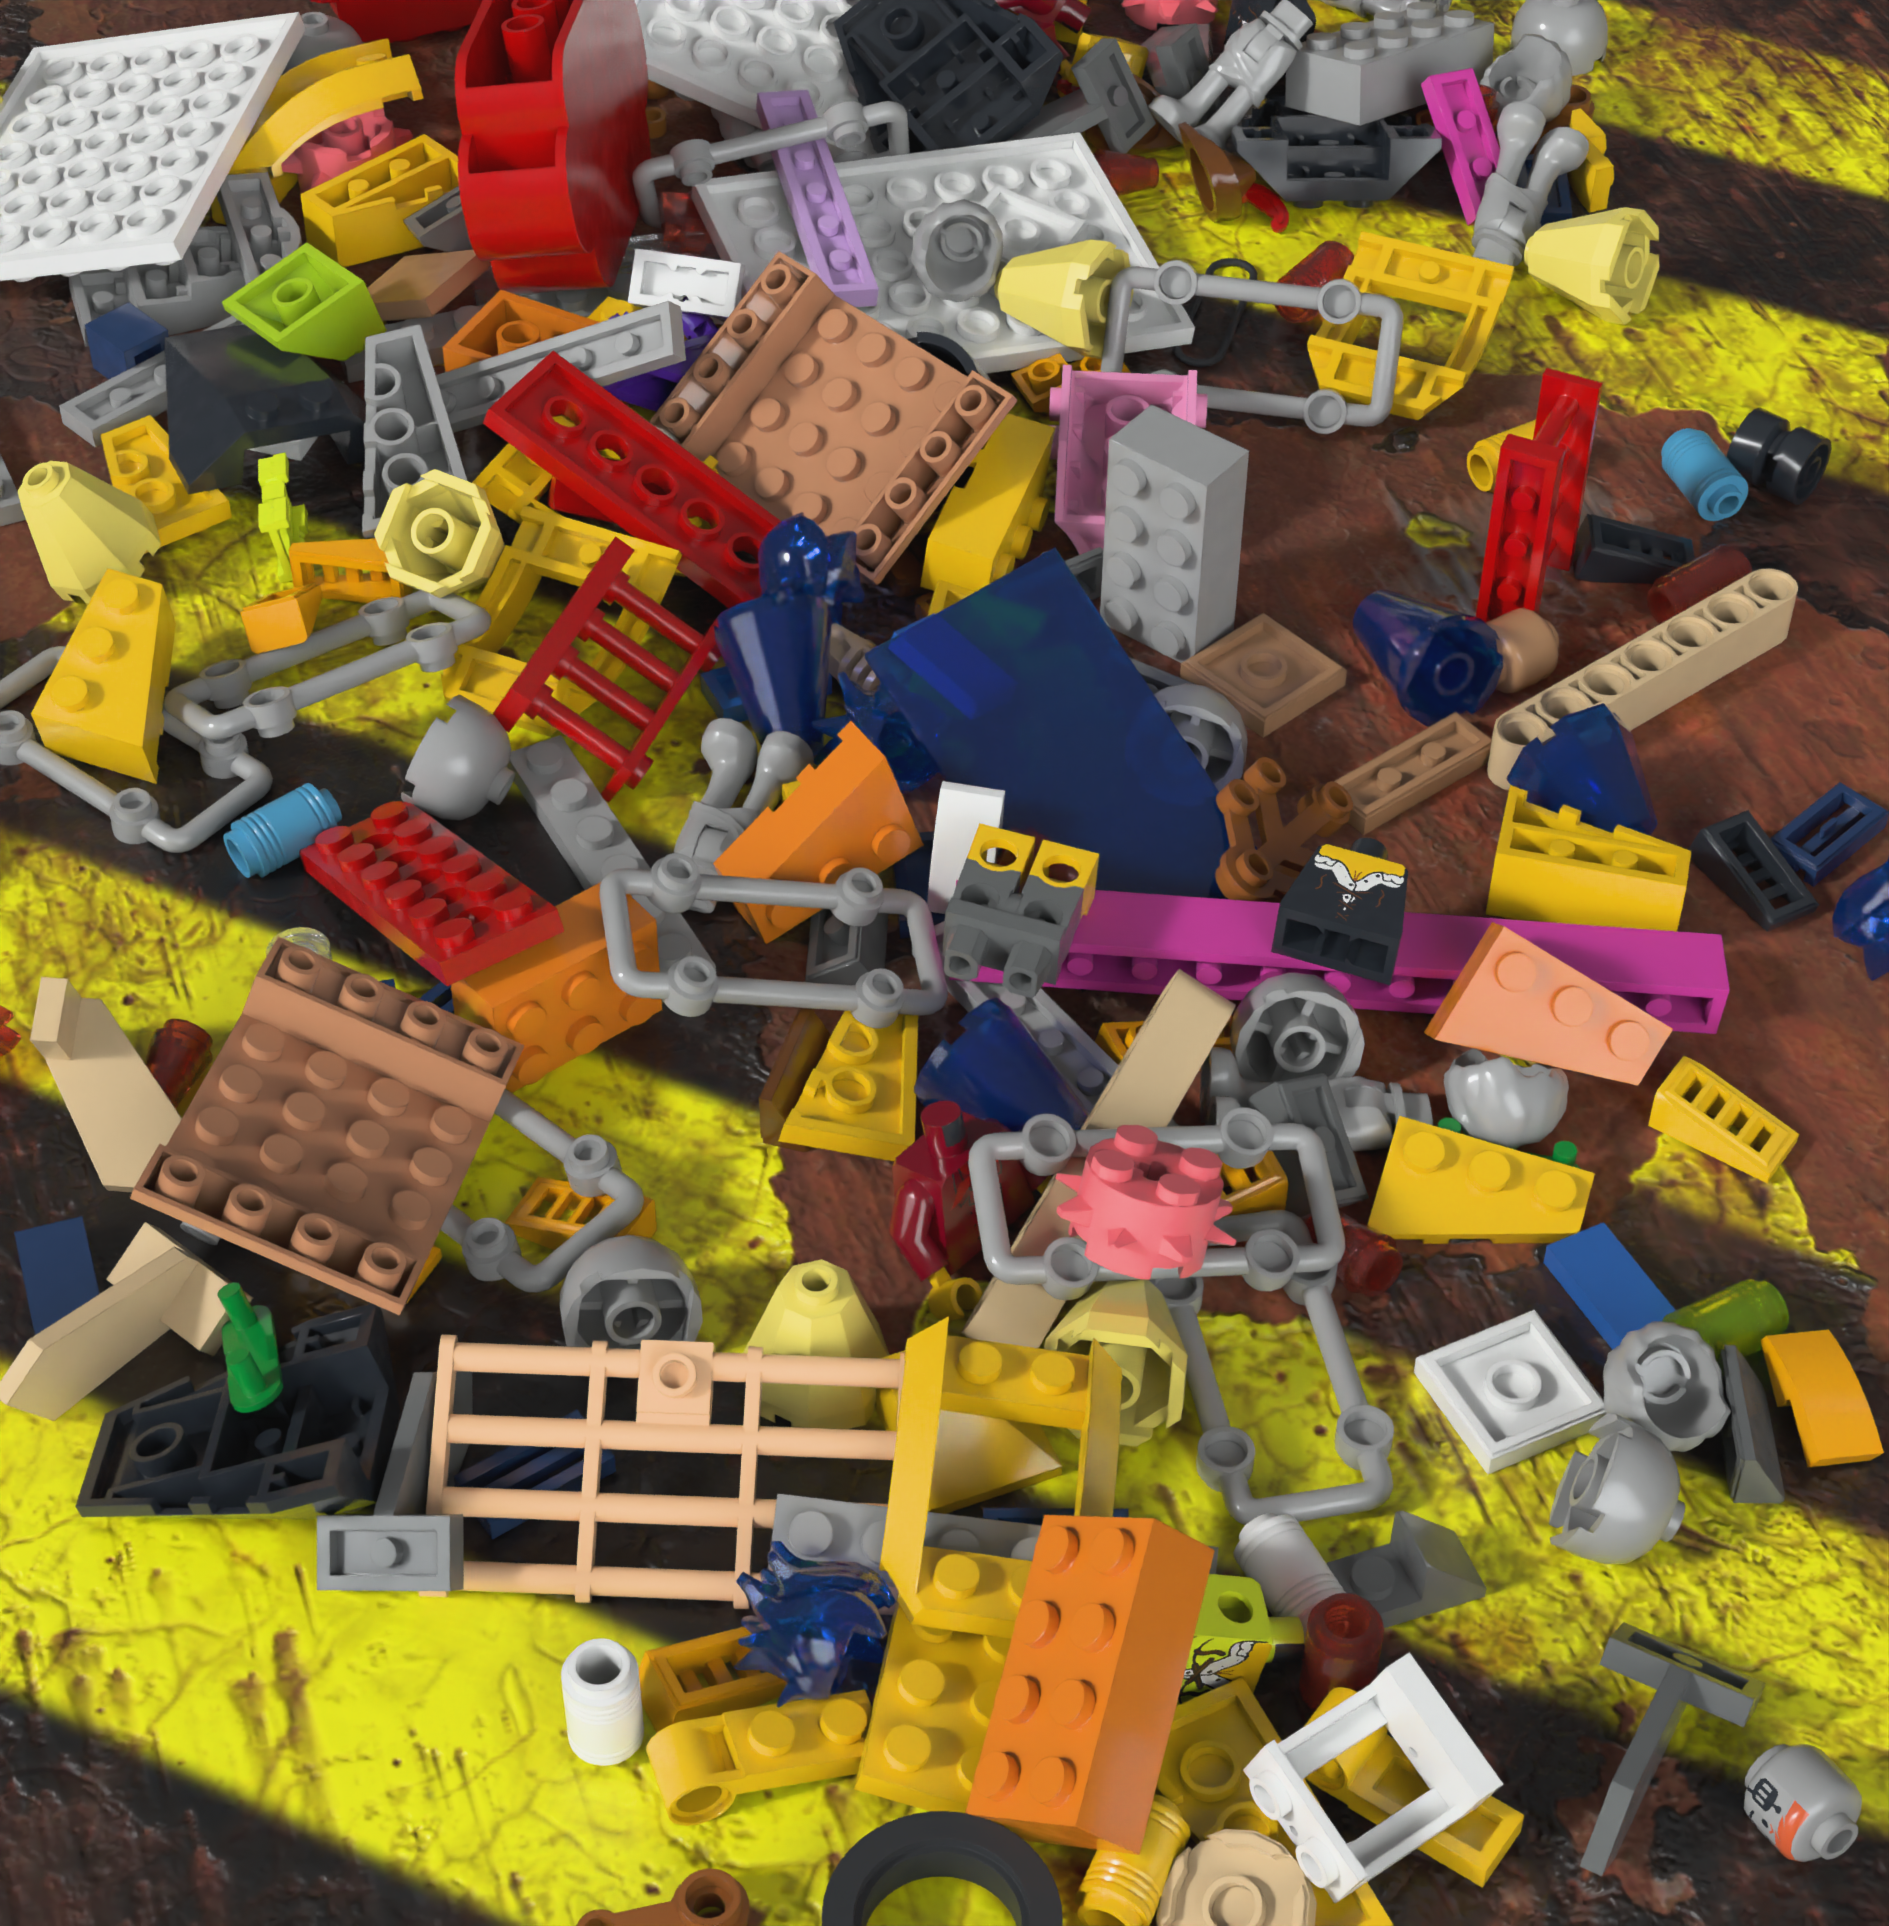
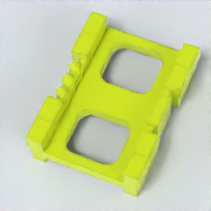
[258,452,308,583]

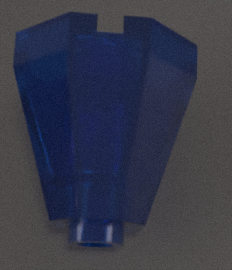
[1506,703,1658,836]

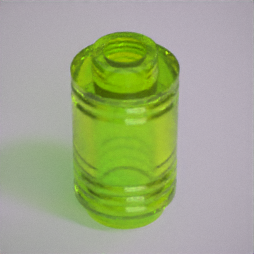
[1662,1279,1789,1363]

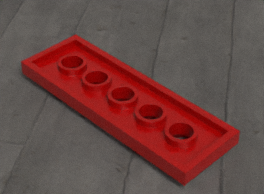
[483,351,824,630]
[299,801,564,986]

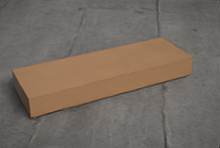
[1334,712,1492,835]

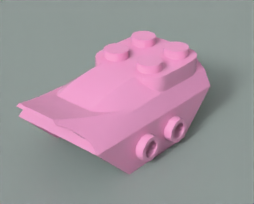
[1049,365,1207,555]

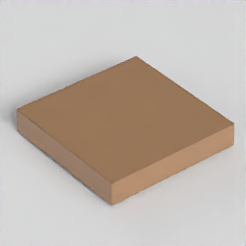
[367,250,490,321]
[1180,613,1347,738]

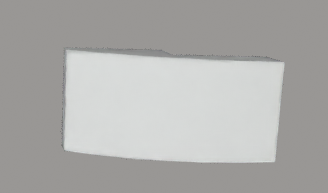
[927,781,1005,914]

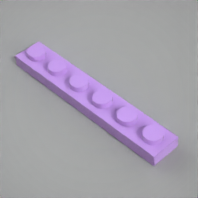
[756,90,879,307]

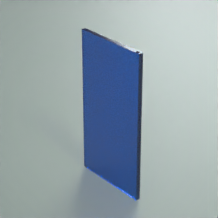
[865,548,1257,992]

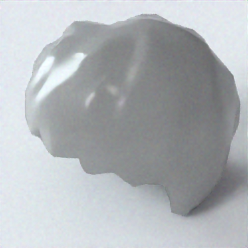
[1480,34,1572,123]
[910,199,1003,302]
[1444,1048,1569,1150]
[1603,1321,1731,1452]

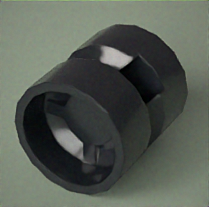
[1727,407,1832,505]

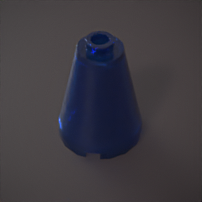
[1353,590,1503,727]
[714,594,832,756]
[914,997,1090,1132]

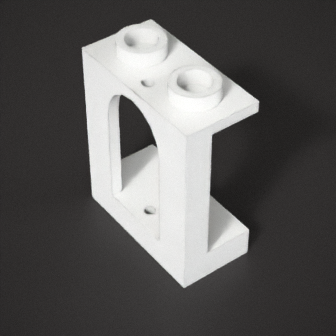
[628,248,745,325]
[1243,1652,1503,1903]

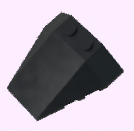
[833,0,1064,154]
[1231,95,1442,209]
[164,324,366,494]
[75,1303,400,1520]

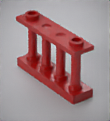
[1474,368,1603,630]
[492,536,731,803]

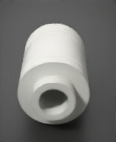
[1234,1513,1352,1650]
[561,1638,644,1766]

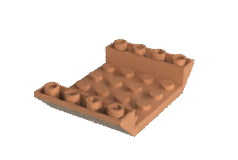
[649,251,1018,585]
[130,937,525,1315]

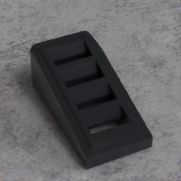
[1573,514,1698,585]
[1688,810,1819,932]

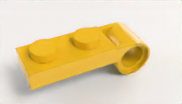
[1304,1687,1525,1888]
[646,1689,872,1826]

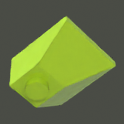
[221,242,387,361]

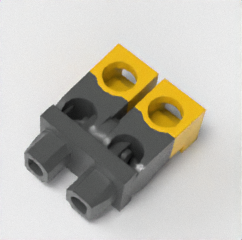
[942,823,1099,998]

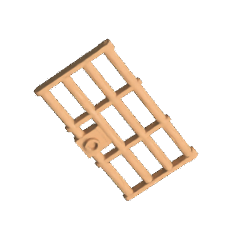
[418,1334,905,1615]

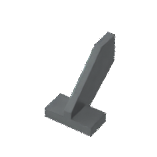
[1142,23,1222,127]
[1005,38,1156,153]
[317,1371,473,1591]
[1580,1622,1766,1876]

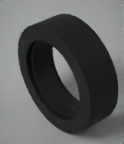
[822,1811,1063,1926]

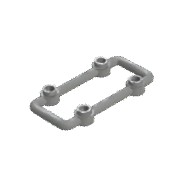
[632,101,910,233]
[1101,260,1404,434]
[164,591,491,740]
[0,646,273,853]
[599,853,948,1028]
[441,1088,644,1293]
[968,1107,1345,1300]
[1149,1210,1394,1525]

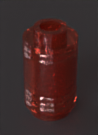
[1275,241,1354,323]
[1647,544,1752,624]
[1299,1593,1384,1712]

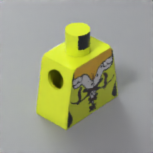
[1176,1574,1304,1706]

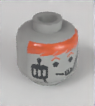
[1744,1744,1862,1862]

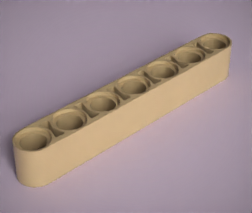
[1487,568,1798,790]
[962,969,1236,1348]

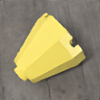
[1524,207,1659,325]
[994,239,1134,359]
[18,461,161,603]
[374,469,505,598]
[743,1259,889,1429]
[1044,1279,1188,1446]

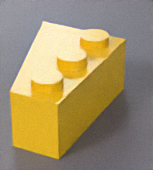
[300,134,459,267]
[920,413,1056,596]
[31,568,176,784]
[1486,785,1691,931]

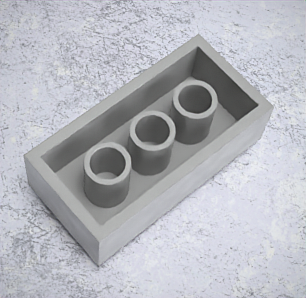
[1285,2,1494,126]
[1100,404,1249,663]

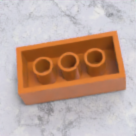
[965,1515,1215,1855]

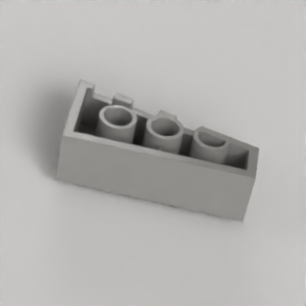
[362,324,467,539]

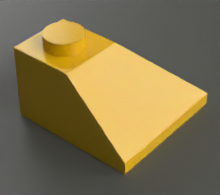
[876,1350,1063,1514]

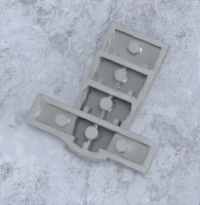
[69,172,302,347]

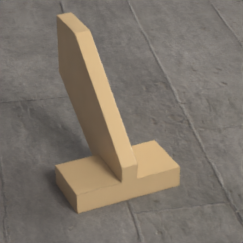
[30,977,182,1192]
[0,1222,253,1421]

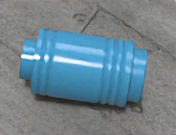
[1661,428,1748,521]
[223,783,342,878]

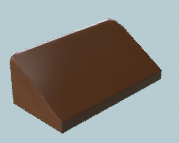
[759,1008,831,1152]

